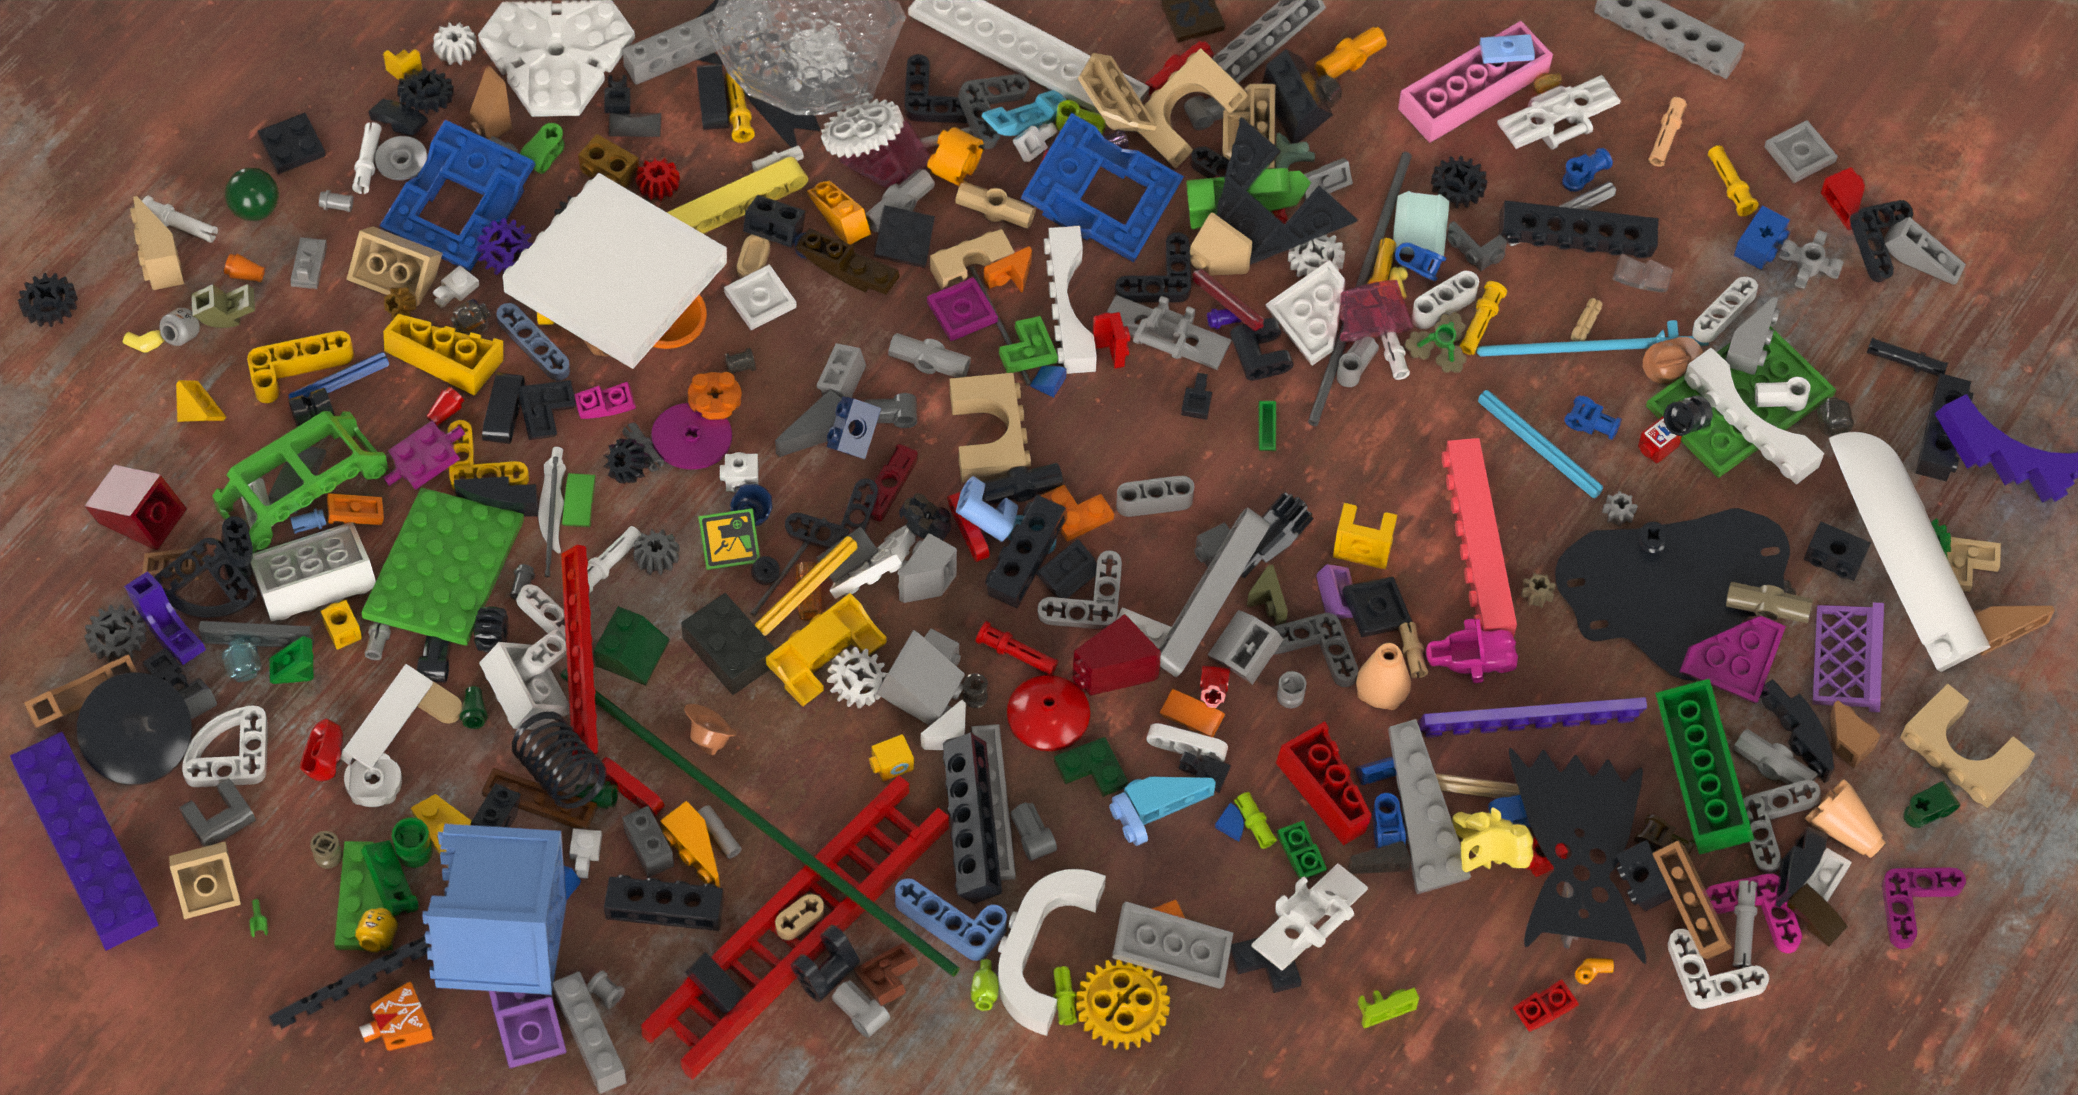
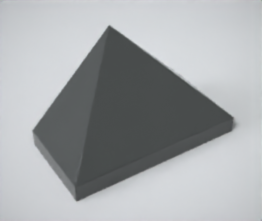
[609,113,661,137]

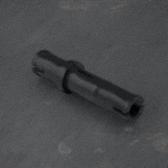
[1867,337,1948,377]

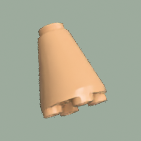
[1356,643,1411,710]
[1804,779,1886,858]

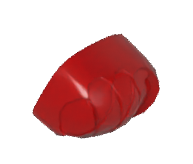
[300,718,343,782]

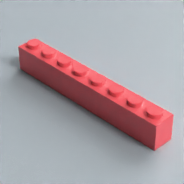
[1442,438,1517,637]

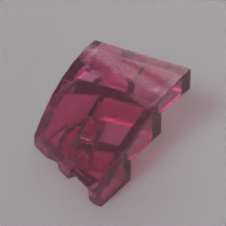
[839,120,931,188]
[1340,280,1414,341]

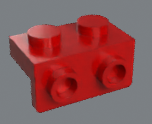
[1093,312,1130,369]

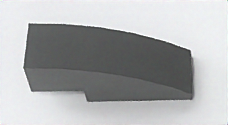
[268,446,326,514]

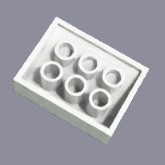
[250,522,376,622]

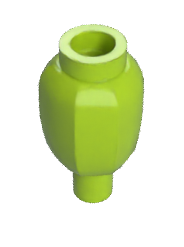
[970,959,999,1011]

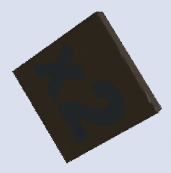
[1161,0,1225,43]

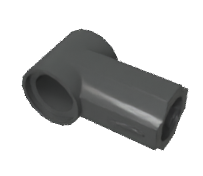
[1184,96,1225,130]
[865,393,917,428]
[1011,802,1057,861]

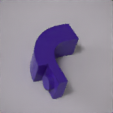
[124,571,206,665]

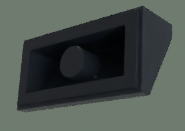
[685,952,745,1014]

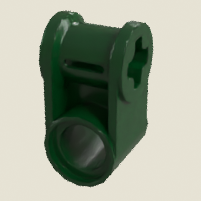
[1903,781,1961,828]

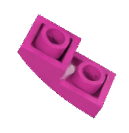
[574,382,636,419]

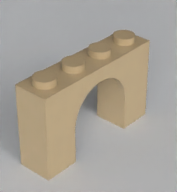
[1137,49,1248,169]
[950,373,1031,483]
[1900,684,2035,808]

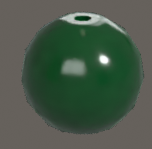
[224,167,279,221]

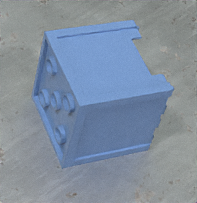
[423,824,567,995]

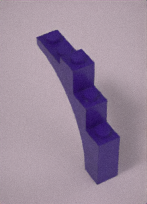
[1935,394,2078,503]

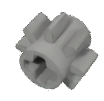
[1602,491,1637,527]

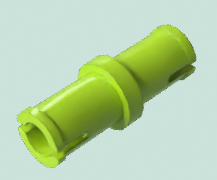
[1234,792,1277,849]

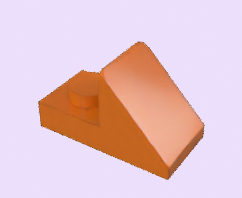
[984,246,1032,293]

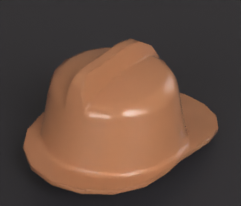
[1643,337,1703,384]
[684,704,737,756]

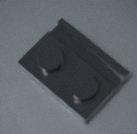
[1036,539,1097,599]

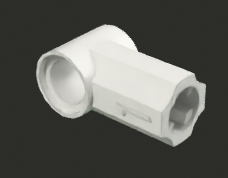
[1755,377,1810,411]

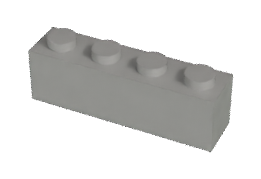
[552,971,626,1094]

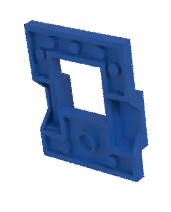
[1021,113,1184,262]
[380,120,535,272]

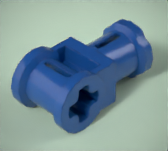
[1562,148,1613,191]
[1564,396,1622,440]

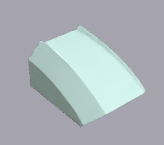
[1393,191,1449,256]

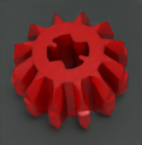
[636,156,680,202]

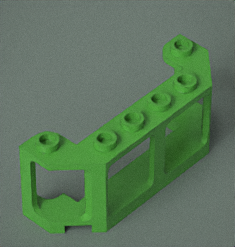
[212,411,389,553]

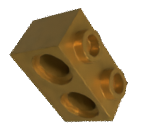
[578,134,639,188]

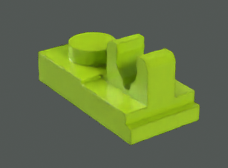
[1358,988,1419,1029]

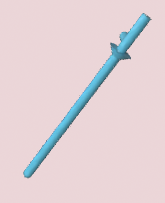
[1477,320,1709,356]

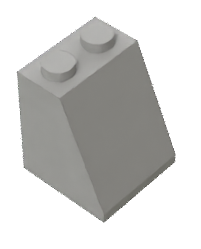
[876,630,965,725]

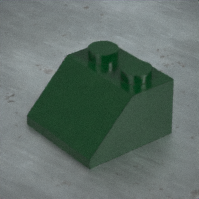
[593,606,670,686]

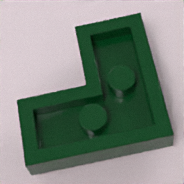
[1054,737,1128,797]

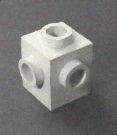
[720,452,759,493]

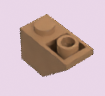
[1829,700,1881,768]

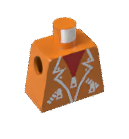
[359,981,433,1050]

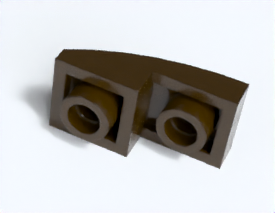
[1787,883,1848,947]

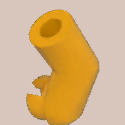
[1575,958,1614,984]

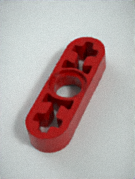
[947,491,990,562]
[595,757,665,817]

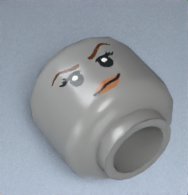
[159,308,200,346]

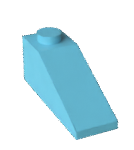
[1124,777,1215,825]

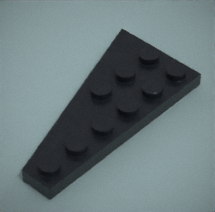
[268,934,431,1029]

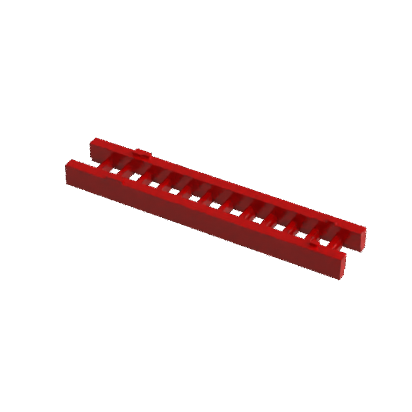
[641,775,949,1080]

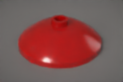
[1007,675,1090,751]

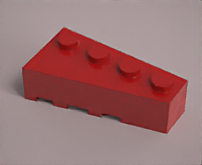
[1276,721,1372,846]

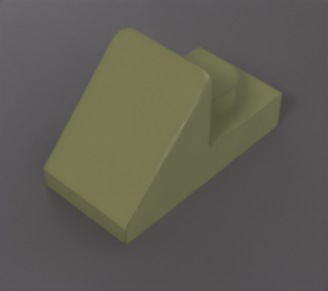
[1247,565,1288,626]

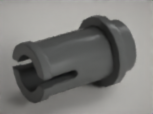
[510,564,535,600]

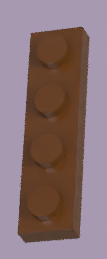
[482,768,598,830]

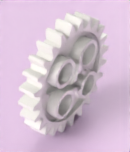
[821,99,904,158]

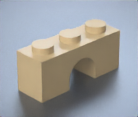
[930,229,1015,290]

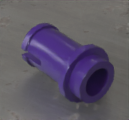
[1207,308,1242,329]

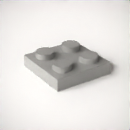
[1764,120,1838,183]

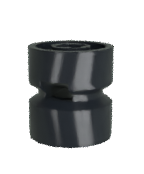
[288,388,335,427]
[1663,395,1713,436]

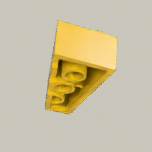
[383,314,503,396]

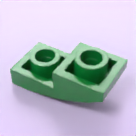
[1276,820,1327,879]

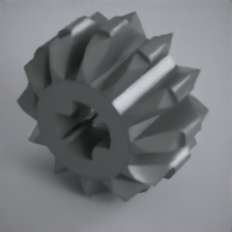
[633,528,680,575]

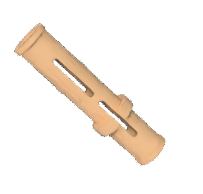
[1648,97,1687,167]

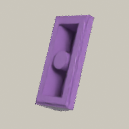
[1316,564,1353,619]

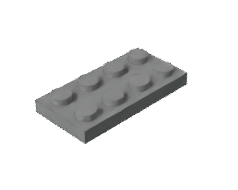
[1112,902,1233,989]

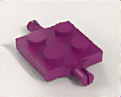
[383,420,466,490]

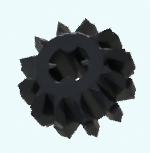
[603,438,650,484]
[474,606,509,653]

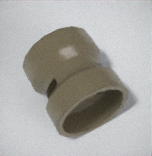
[310,831,342,869]

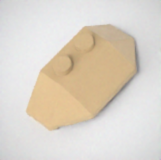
[1078,53,1157,131]
[1223,84,1275,169]

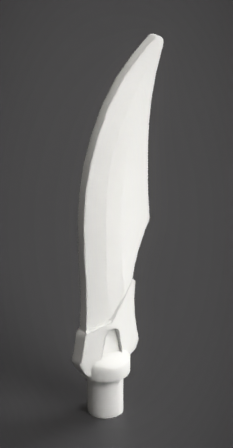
[538,447,566,553]

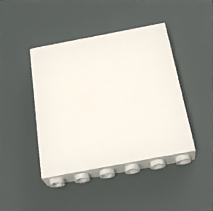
[503,173,727,369]

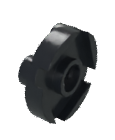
[899,493,951,541]

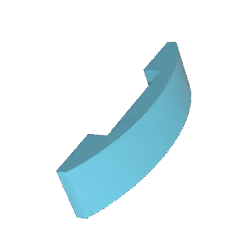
[982,90,1066,136]

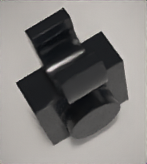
[1181,372,1212,420]
[1179,752,1231,793]

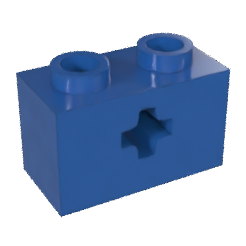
[1734,205,1790,270]

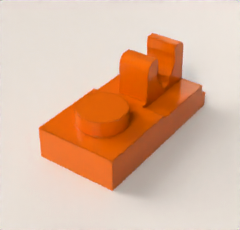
[327,493,384,525]

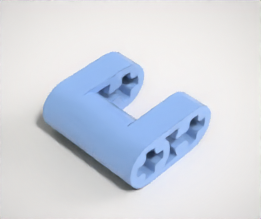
[956,476,1018,542]

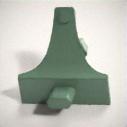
[1275,133,1315,169]

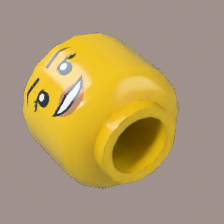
[356,908,398,952]

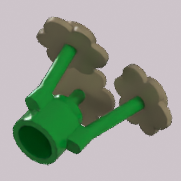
[1404,313,1467,373]

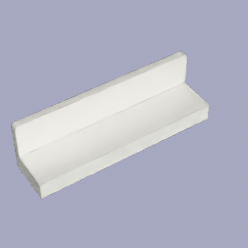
[340,664,433,769]

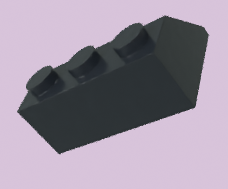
[1262,49,1333,144]

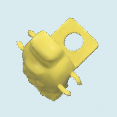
[1452,807,1534,872]

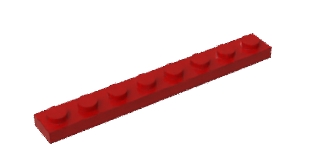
[561,544,599,761]

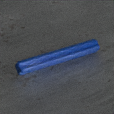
[289,352,389,399]

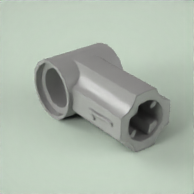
[1336,335,1379,387]
[832,980,890,1038]

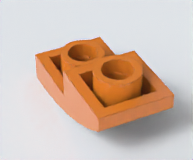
[1160,689,1225,738]

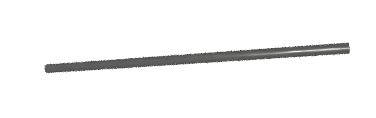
[1308,152,1412,426]

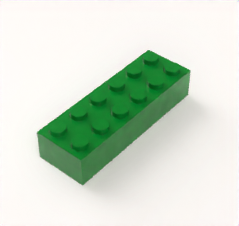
[1655,679,1754,855]

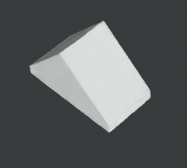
[921,700,966,750]

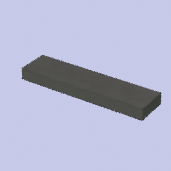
[199,621,314,648]

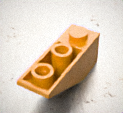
[807,180,871,244]
[660,801,720,888]

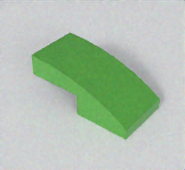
[562,473,596,527]

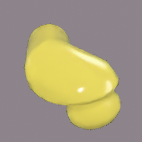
[1389,266,1408,301]
[123,330,164,353]

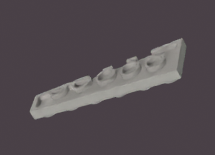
[1388,719,1471,894]

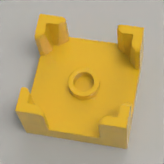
[1333,503,1398,570]

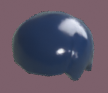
[730,484,773,527]

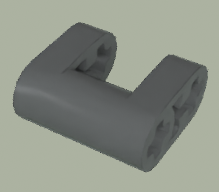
[179,778,256,847]

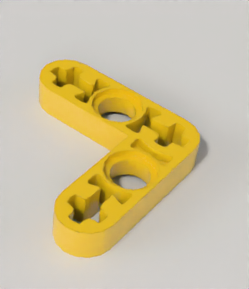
[448,420,529,491]

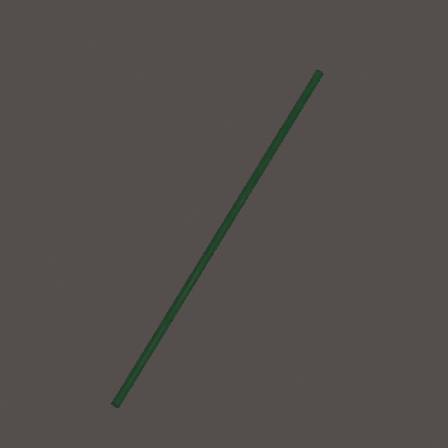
[560,668,960,977]

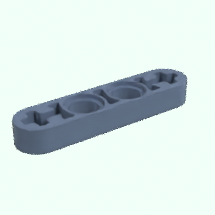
[496,303,570,381]

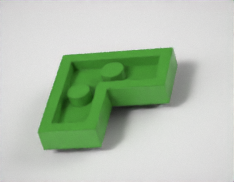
[999,316,1058,373]

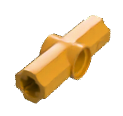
[1315,27,1387,82]

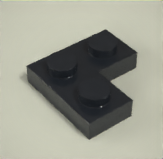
[517,380,576,440]
[1230,937,1302,993]

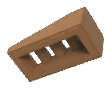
[142,548,204,581]

